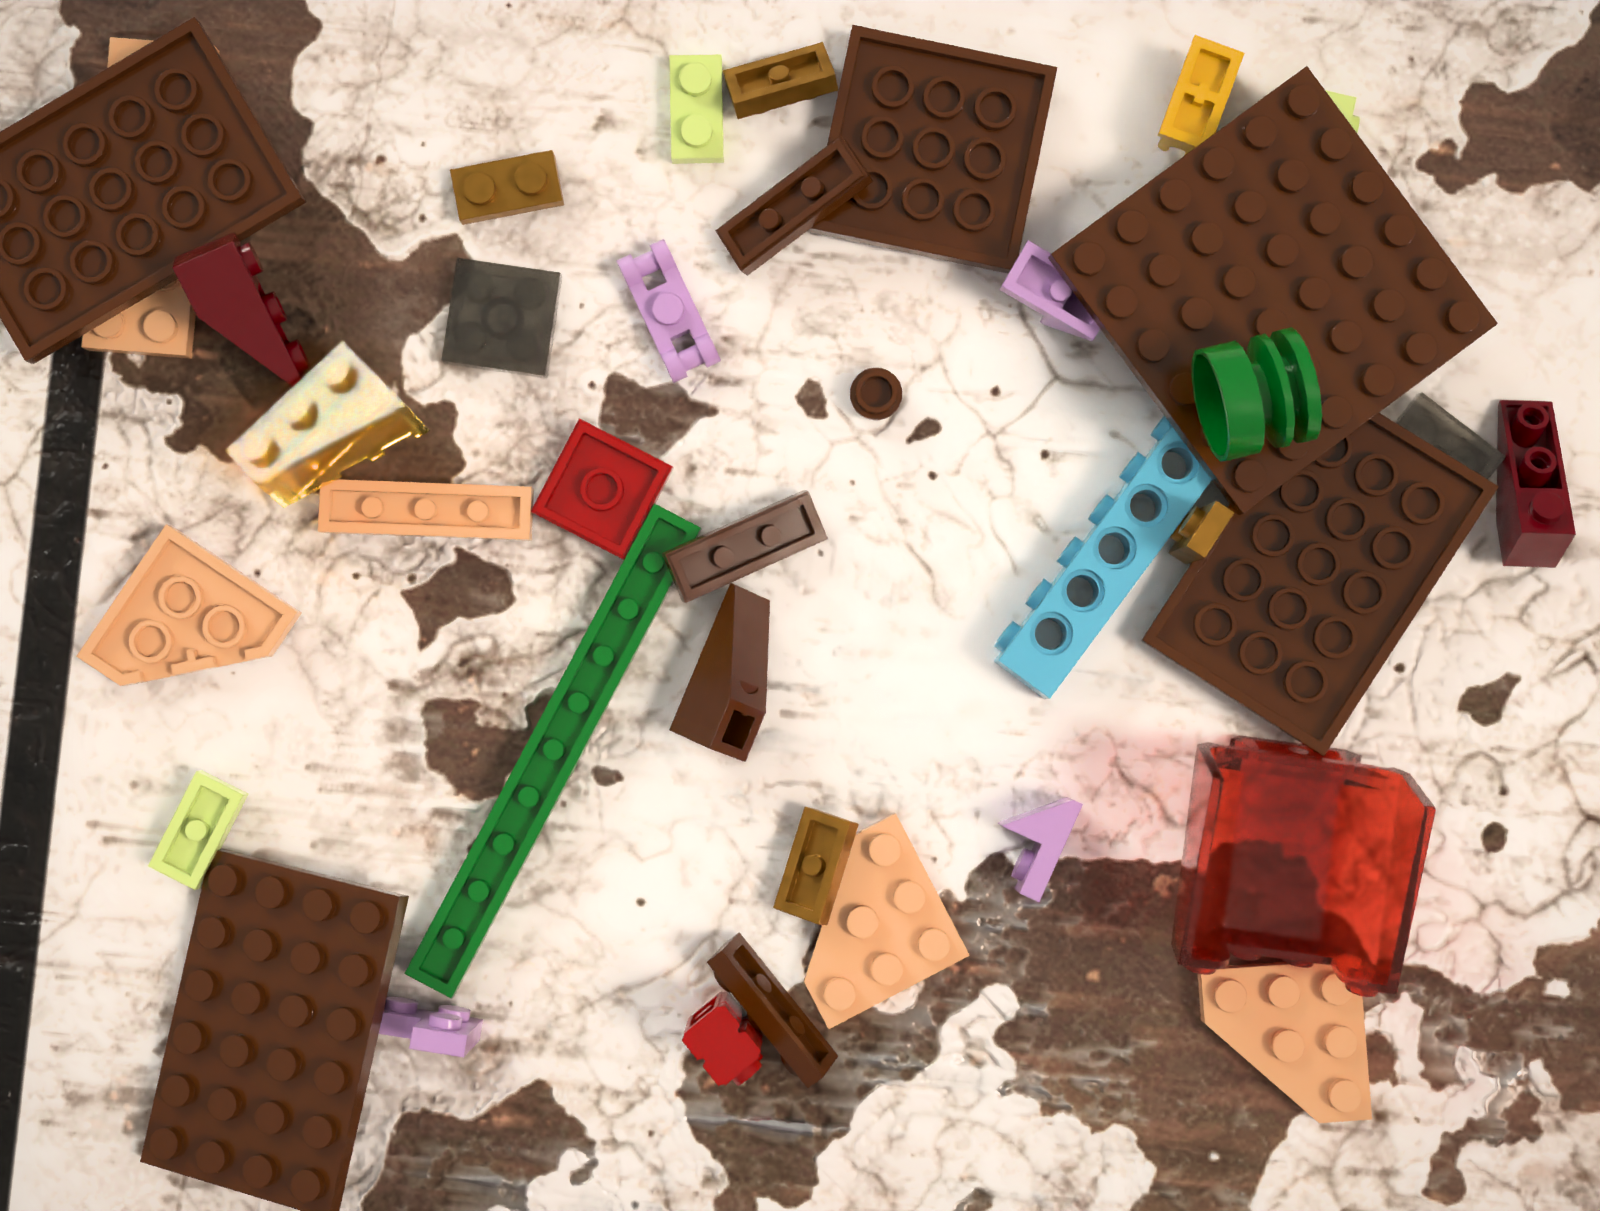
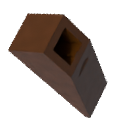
[669,583,770,762]

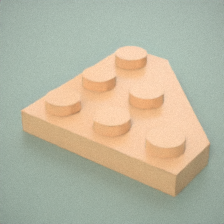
[76,524,302,686]
[804,813,970,1029]
[1197,957,1372,1123]

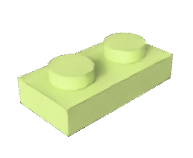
[669,54,724,164]
[148,770,248,890]

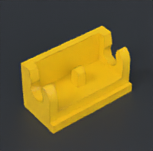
[1157,35,1245,156]

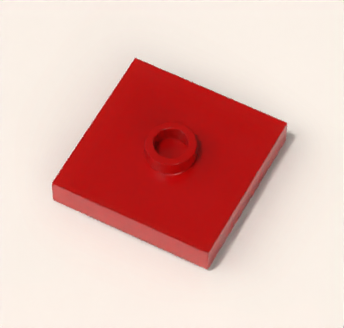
[531,418,674,560]

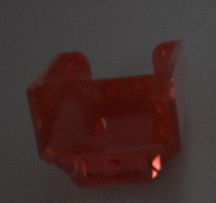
[1171,736,1436,997]

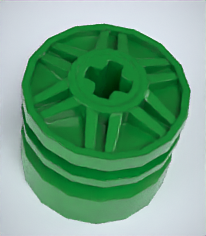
[1191,327,1322,461]

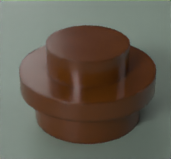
[850,368,902,421]

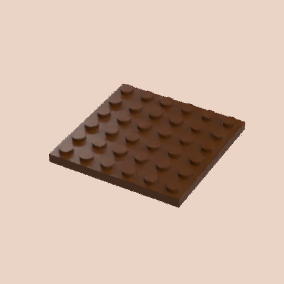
[1048,66,1498,515]

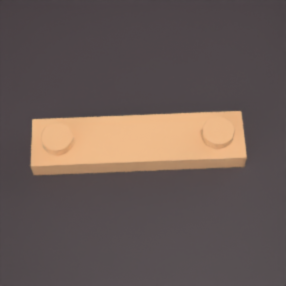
[318,479,534,541]

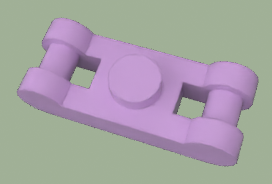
[617,239,721,383]

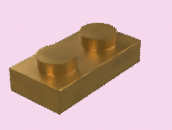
[723,42,838,119]
[450,150,564,225]
[1168,501,1235,565]
[773,807,859,926]

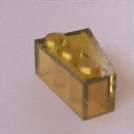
[225,340,430,508]

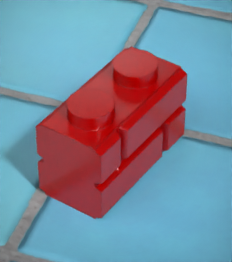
[682,991,763,1086]

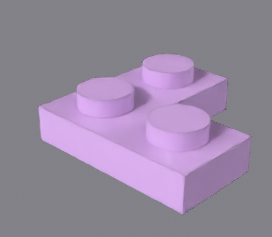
[379,997,483,1058]

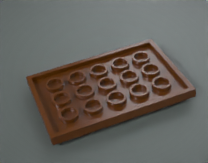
[0,17,306,364]
[1141,413,1499,756]
[140,848,409,1211]

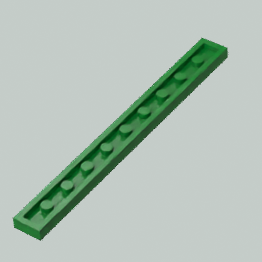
[404,503,702,999]

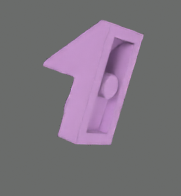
[999,240,1100,341]
[998,797,1083,902]

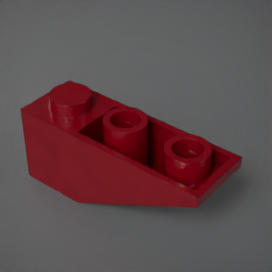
[172,232,311,391]
[1496,400,1576,568]

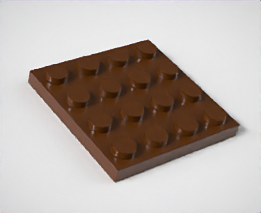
[810,25,1058,273]

